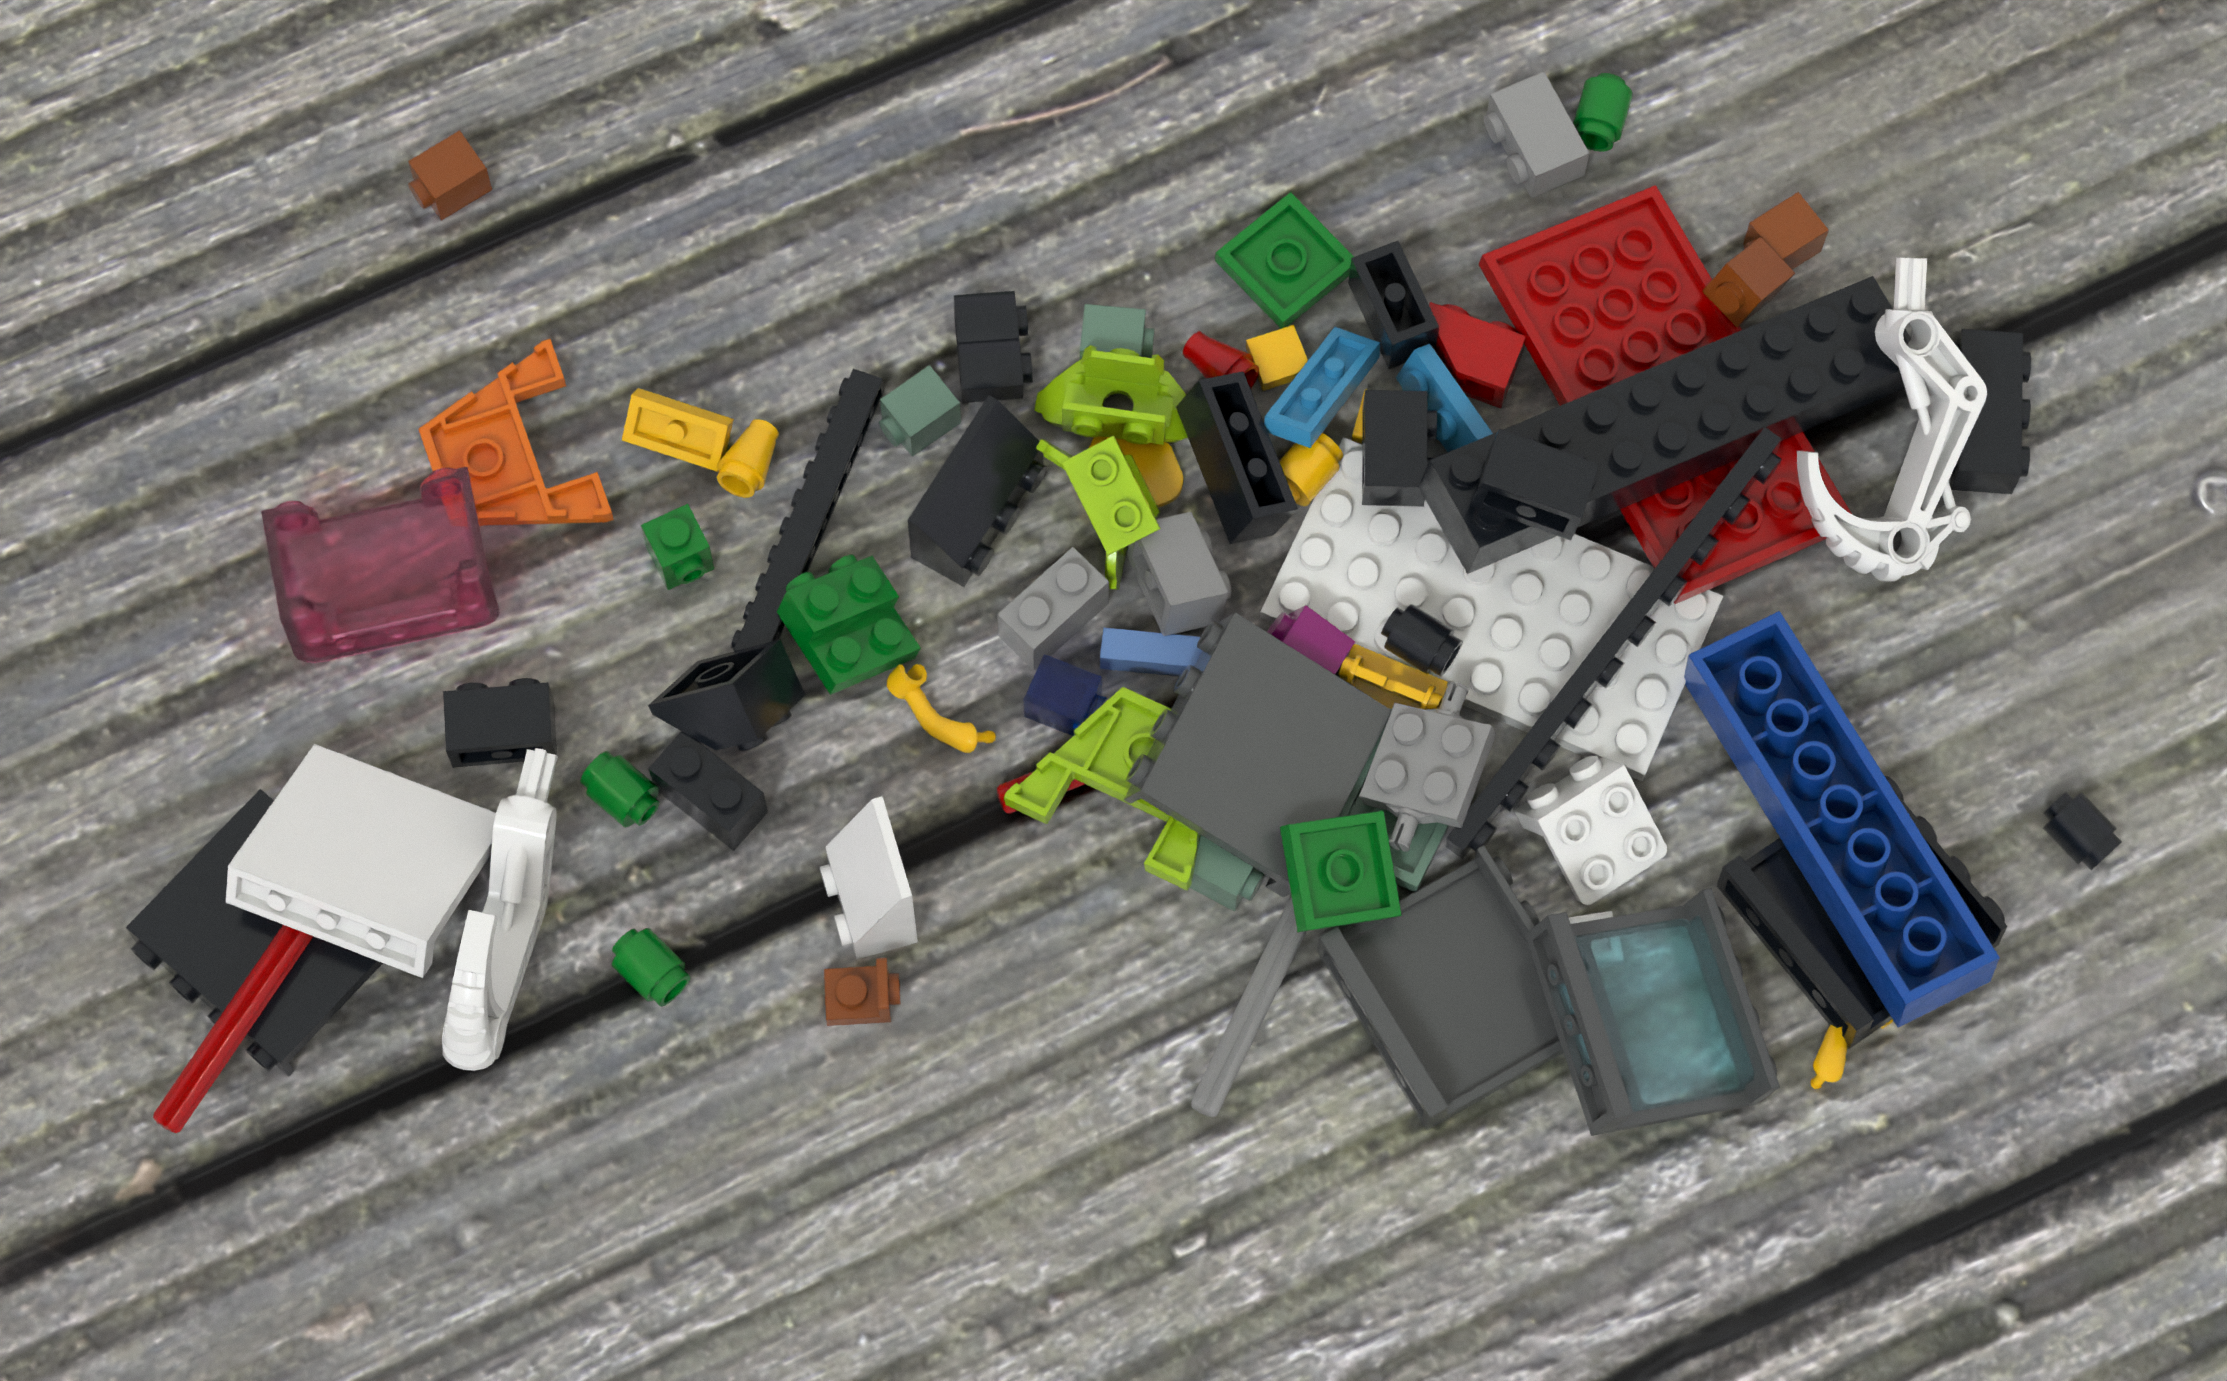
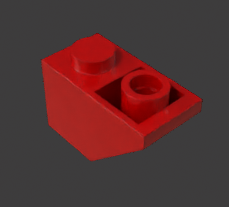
[1429,302,1526,409]

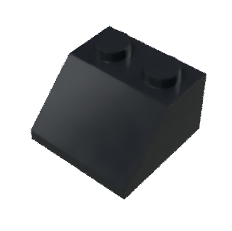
[648,639,806,751]

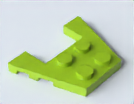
[1004,687,1200,891]

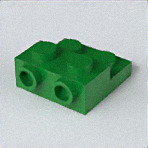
[777,554,921,695]

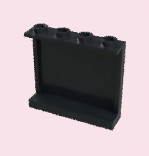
[1717,776,2007,1049]
[126,789,383,1077]

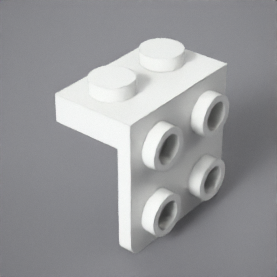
[1514,756,1667,905]

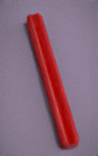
[153,925,313,1134]

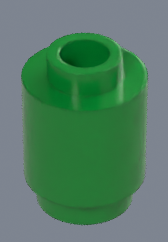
[1573,73,1633,152]
[580,751,660,828]
[611,928,691,1007]

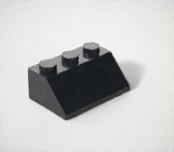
[907,395,1047,587]

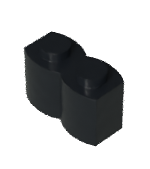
[954,291,1033,403]

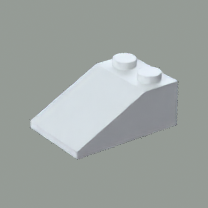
[819,796,918,960]

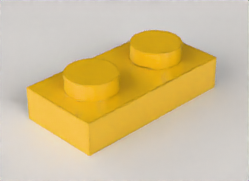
[622,388,734,472]

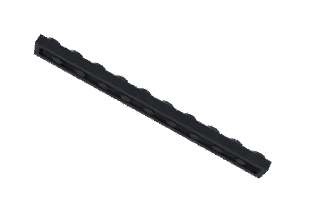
[1446,427,1782,859]

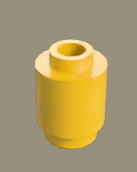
[1279,433,1343,506]

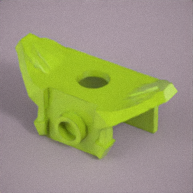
[1034,345,1188,445]
[1036,436,1161,590]

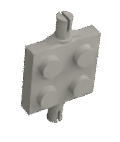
[1359,682,1496,852]

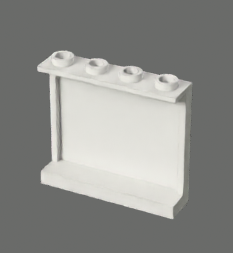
[226,744,496,978]

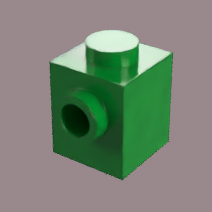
[641,504,714,590]

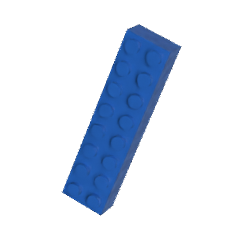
[1684,611,2000,1028]

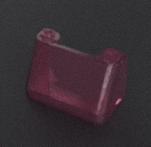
[261,467,500,663]

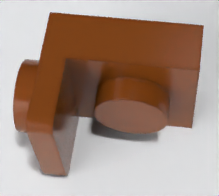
[824,958,901,1026]

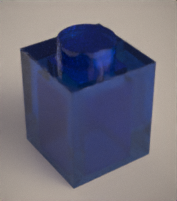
[1023,654,1108,736]

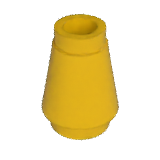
[717,419,779,498]

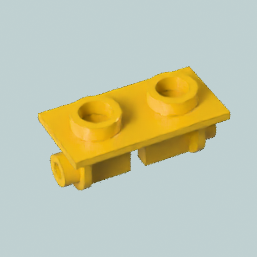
[1338,644,1448,710]

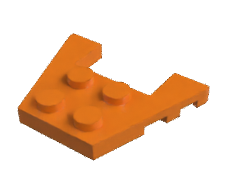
[418,339,614,526]

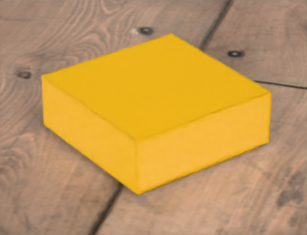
[1246,325,1308,391]

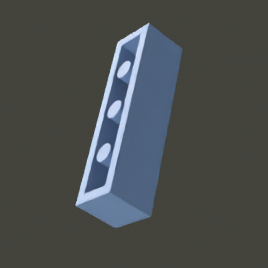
[1100,627,1202,677]

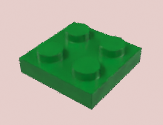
[1215,192,1354,329]
[1280,811,1402,932]

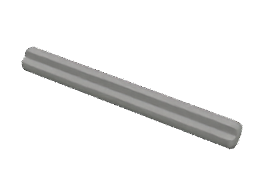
[1191,897,1306,1117]

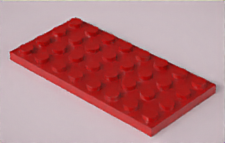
[1478,185,1852,604]

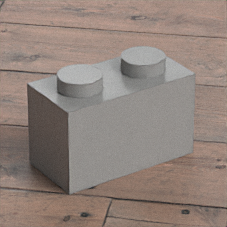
[1484,71,1590,198]
[1127,511,1231,636]
[997,547,1109,671]

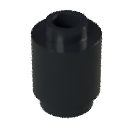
[1381,604,1463,677]
[2043,792,2122,870]

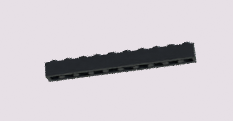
[731,369,884,651]

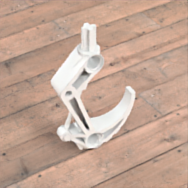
[1797,257,1987,582]
[442,748,558,1071]

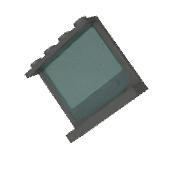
[1525,888,1780,1136]

